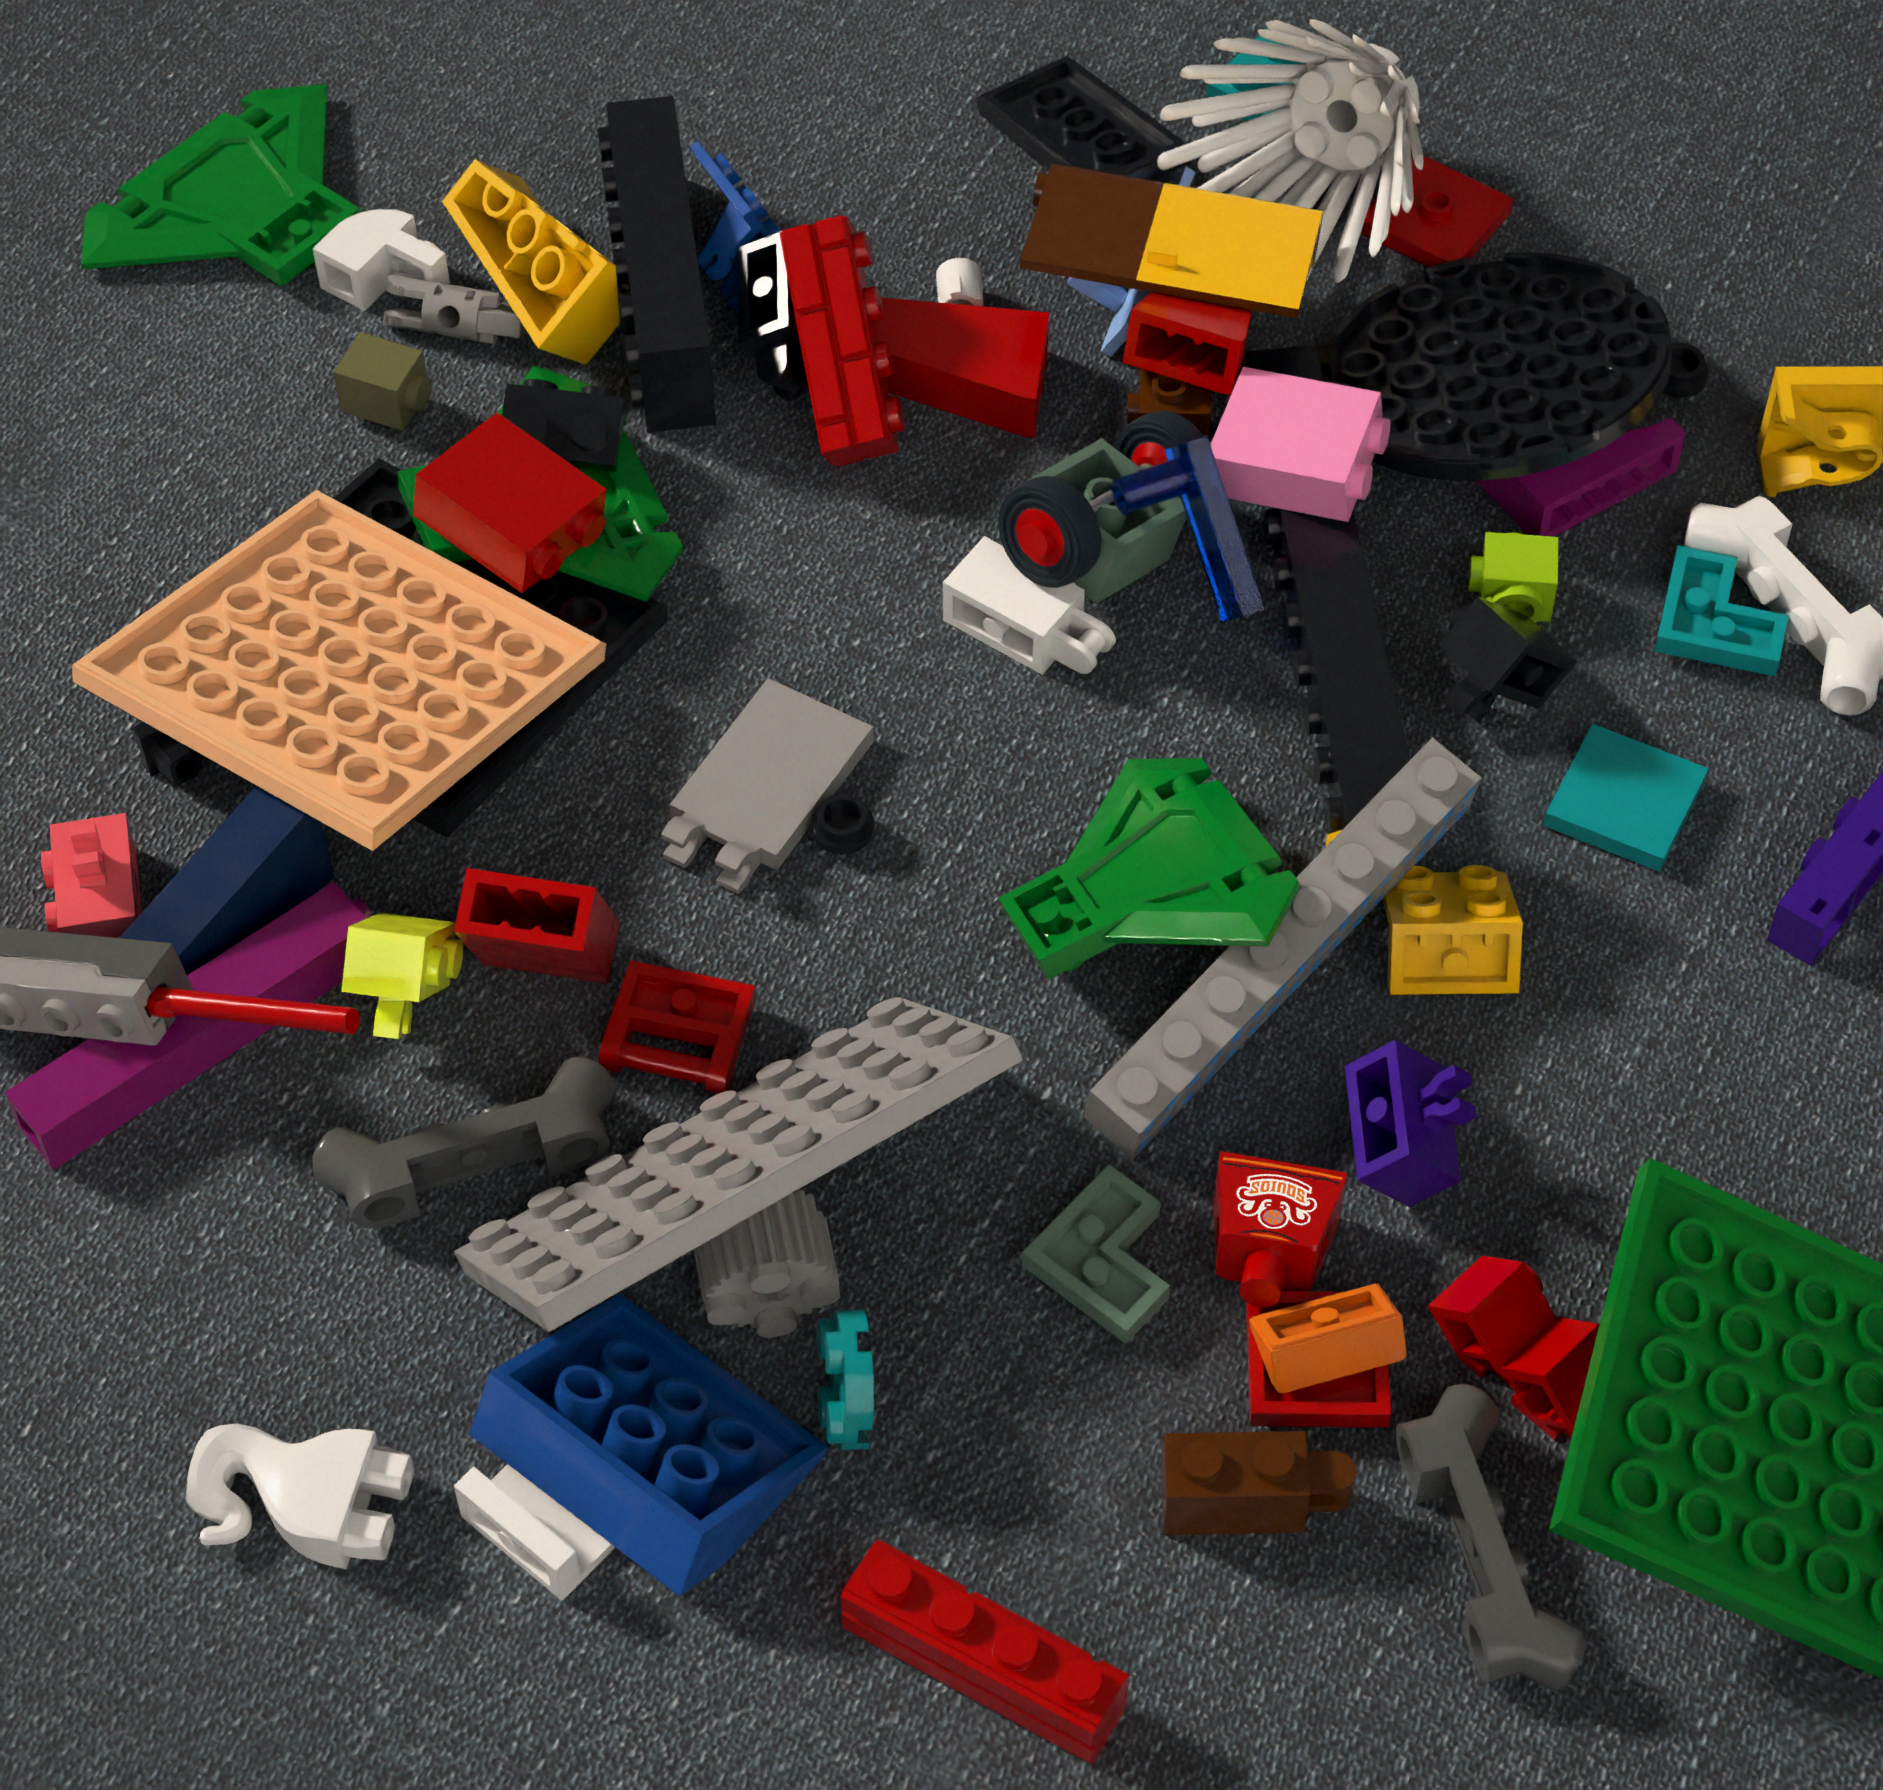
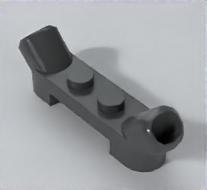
[312,1057,616,1228]
[1396,1384,1588,1692]

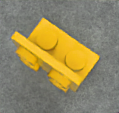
[1382,865,1523,995]

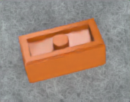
[1249,1283,1407,1393]

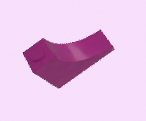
[1477,418,1686,537]

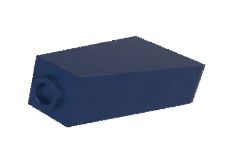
[120,786,334,975]

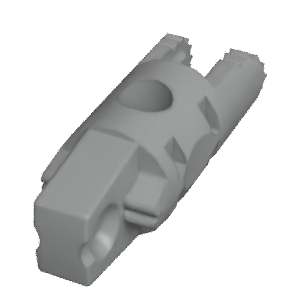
[383,275,527,344]

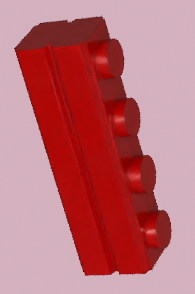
[779,215,906,467]
[840,1539,1129,1764]

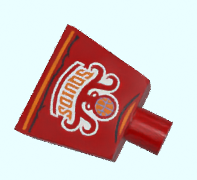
[1213,1151,1347,1307]

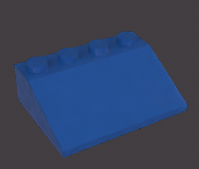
[469,1293,828,1597]

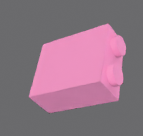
[1206,367,1390,522]

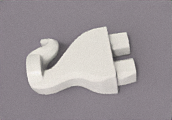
[186,1423,414,1569]

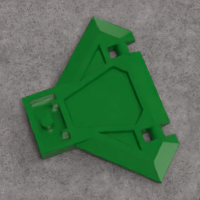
[81,84,361,287]
[398,366,683,602]
[998,758,1301,980]

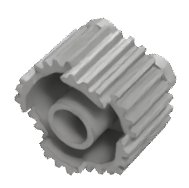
[693,1190,840,1338]

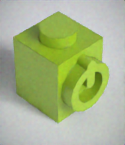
[1468,532,1558,623]

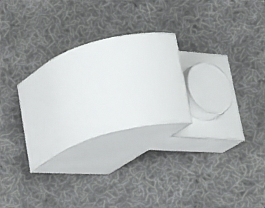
[313,209,450,311]

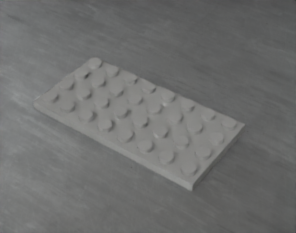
[454,997,1023,1332]

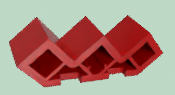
[1428,1255,1600,1441]

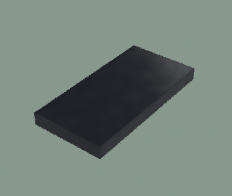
[977,56,1192,180]

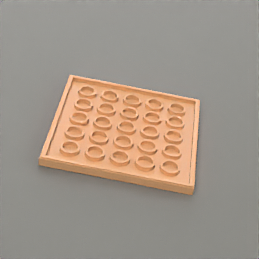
[72,490,606,851]

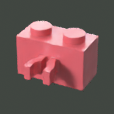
[41,813,143,938]

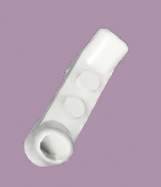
[1684,496,1883,716]

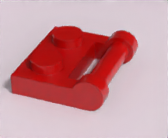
[598,960,756,1094]

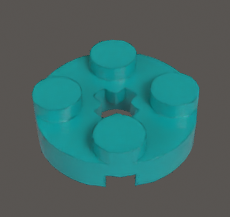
[816,1309,874,1450]

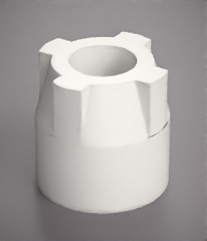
[936,258,984,306]

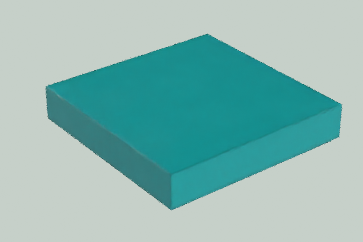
[1543,723,1709,872]

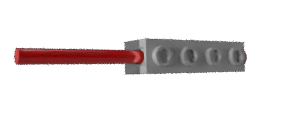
[0,927,360,1046]

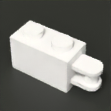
[943,536,1116,675]

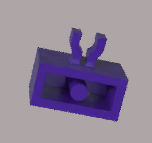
[1345,1039,1477,1207]

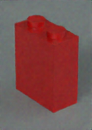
[413,412,607,593]
[454,868,620,984]

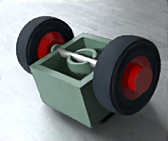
[998,411,1210,604]

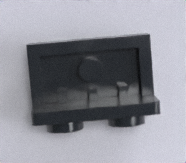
[502,379,628,472]

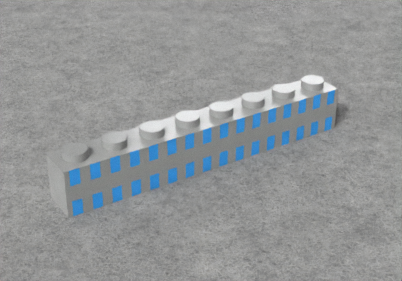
[1083,737,1482,1160]

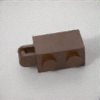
[1160,1431,1357,1535]

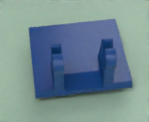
[689,141,781,309]

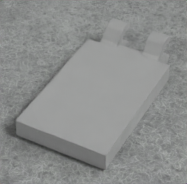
[661,678,874,894]

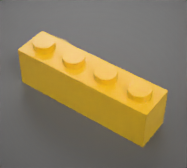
[442,159,620,365]

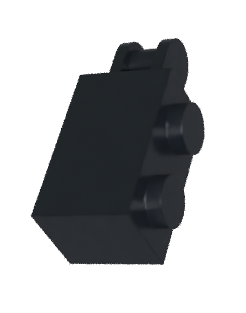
[737,232,808,401]

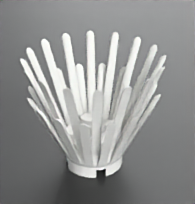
[1157,19,1423,283]

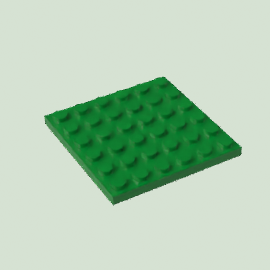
[1549,1158,1883,1679]

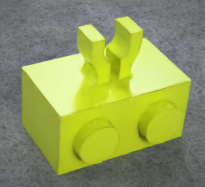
[342,912,463,1039]

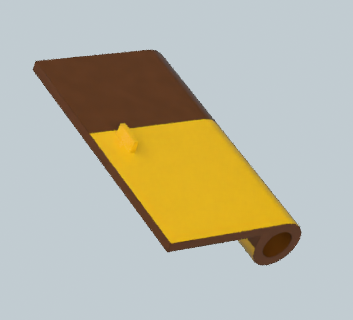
[1020,163,1324,318]

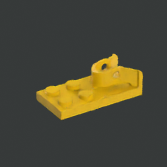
[1756,366,1883,498]

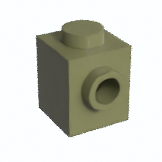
[333,332,431,431]

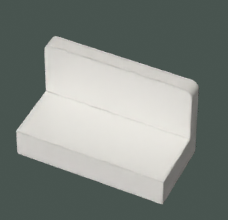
[454,1464,615,1601]

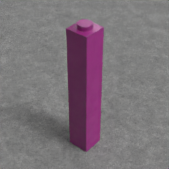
[4,882,374,1170]

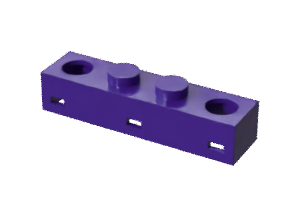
[1767,772,1883,966]

